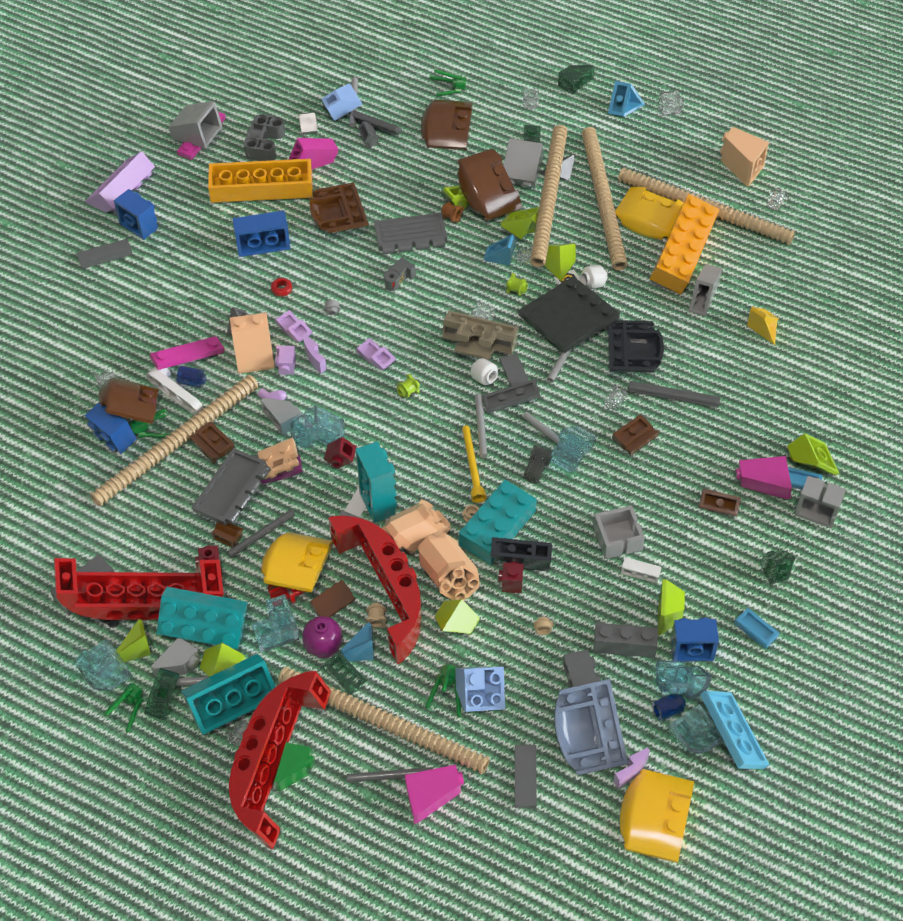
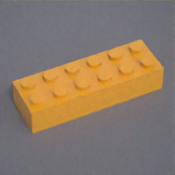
[208,159,313,203]
[649,194,720,294]

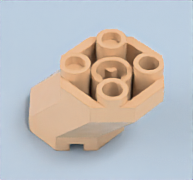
[382,499,451,553]
[418,533,480,601]

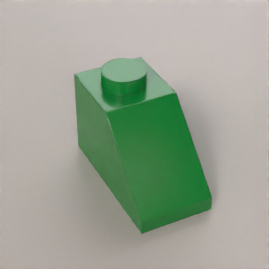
[274,742,315,791]

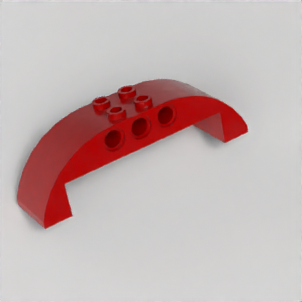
[328,516,421,665]
[54,558,224,620]
[229,671,331,849]

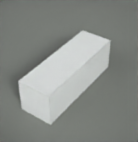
[621,557,661,583]

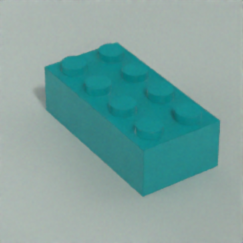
[355,441,397,523]
[459,480,537,565]
[156,587,248,649]
[181,653,275,735]

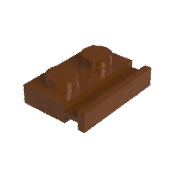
[612,414,659,456]
[189,421,235,463]

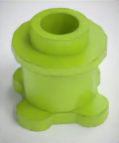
[506,273,528,296]
[396,374,420,399]

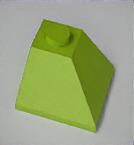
[787,433,840,476]

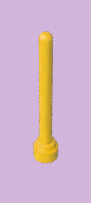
[462,425,487,503]

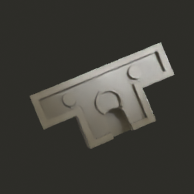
[442,310,519,360]

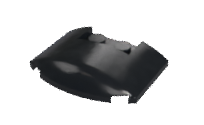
[608,320,664,372]

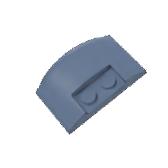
[554,679,628,775]

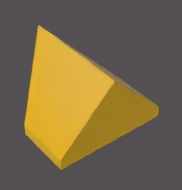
[747,306,779,345]

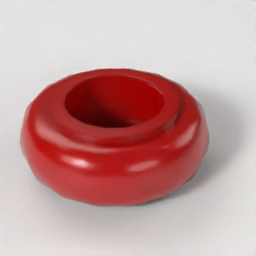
[271,278,293,297]

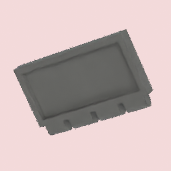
[374,212,447,254]
[191,448,271,526]

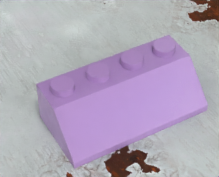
[85,151,155,213]

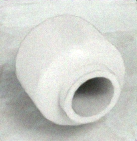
[580,265,607,289]
[471,358,498,385]

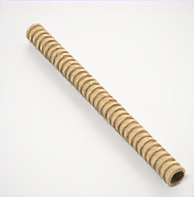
[530,125,568,267]
[582,127,628,270]
[618,167,795,245]
[90,375,258,507]
[278,666,490,775]

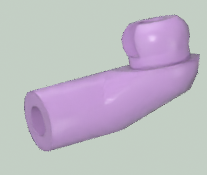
[258,388,287,400]

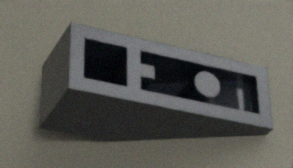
[491,537,552,571]

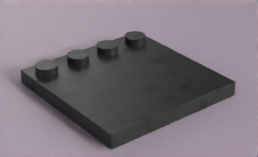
[518,276,620,353]

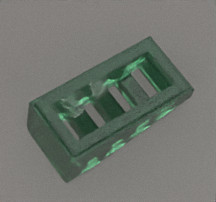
[322,651,367,695]

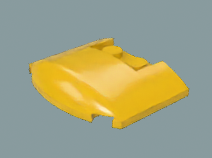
[615,187,683,240]
[261,532,334,593]
[619,769,694,863]

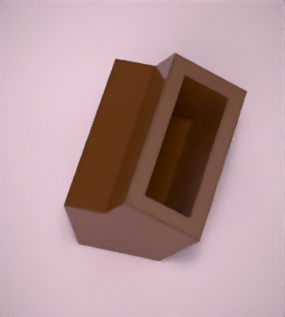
[212,522,243,548]

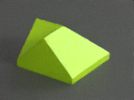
[500,207,539,240]
[657,579,685,636]

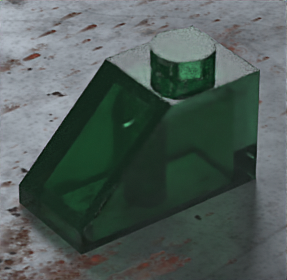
[558,65,595,94]
[760,550,795,585]
[144,668,180,720]

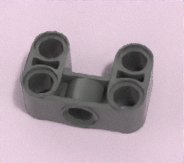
[244,114,285,161]

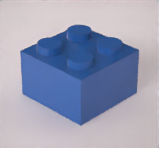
[114,189,158,240]
[84,402,137,454]
[670,618,719,662]

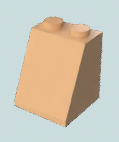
[720,127,769,187]
[230,313,275,374]

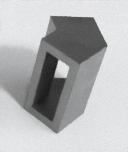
[358,121,379,147]

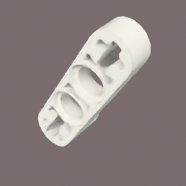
[146,367,203,415]

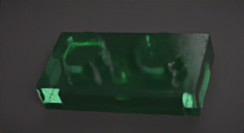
[524,125,541,143]

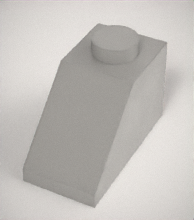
[261,398,302,435]
[151,638,200,678]

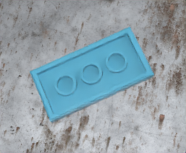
[700,691,769,769]

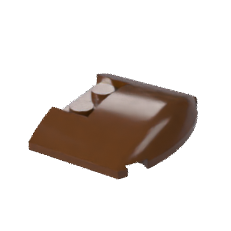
[421,99,473,150]
[457,148,522,221]
[310,182,369,233]
[98,377,159,424]

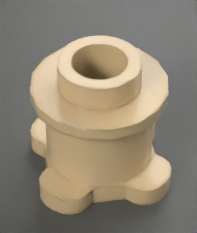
[366,603,386,628]

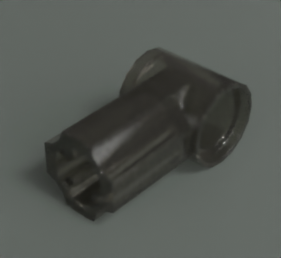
[523,445,553,484]

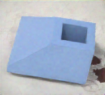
[321,83,362,121]
[455,667,505,712]

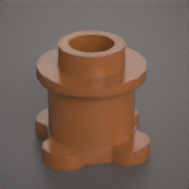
[441,202,464,223]

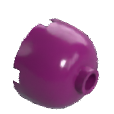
[302,616,343,659]

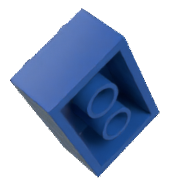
[232,210,291,257]

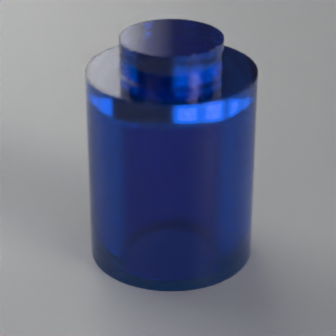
[176,366,206,388]
[652,692,686,722]

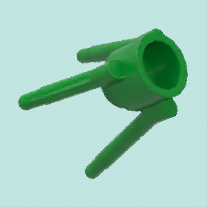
[430,70,466,96]
[131,409,170,438]
[426,664,461,717]
[103,683,144,733]

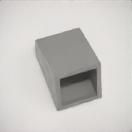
[168,101,223,148]
[504,138,544,188]

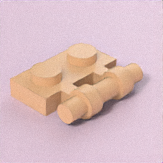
[258,438,299,479]

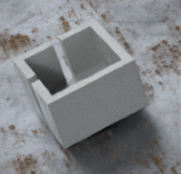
[795,476,846,528]
[593,505,645,559]

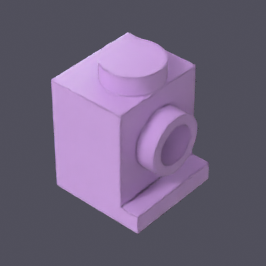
[275,345,296,375]

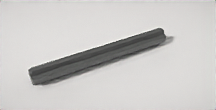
[628,381,720,407]

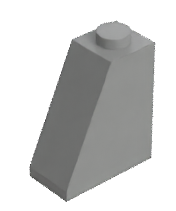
[689,264,723,316]

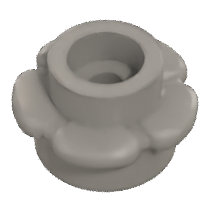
[323,300,340,315]

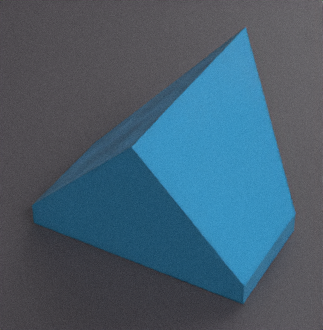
[608,81,645,117]
[484,234,518,266]
[341,622,374,662]

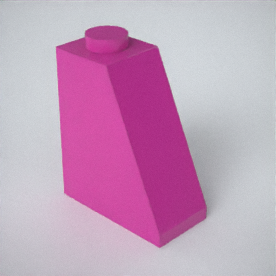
[289,138,339,170]
[735,456,792,499]
[405,764,464,824]

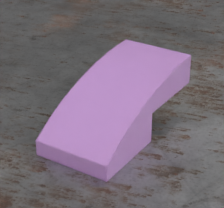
[275,310,313,343]
[303,334,326,374]
[356,338,396,371]
[613,747,650,789]

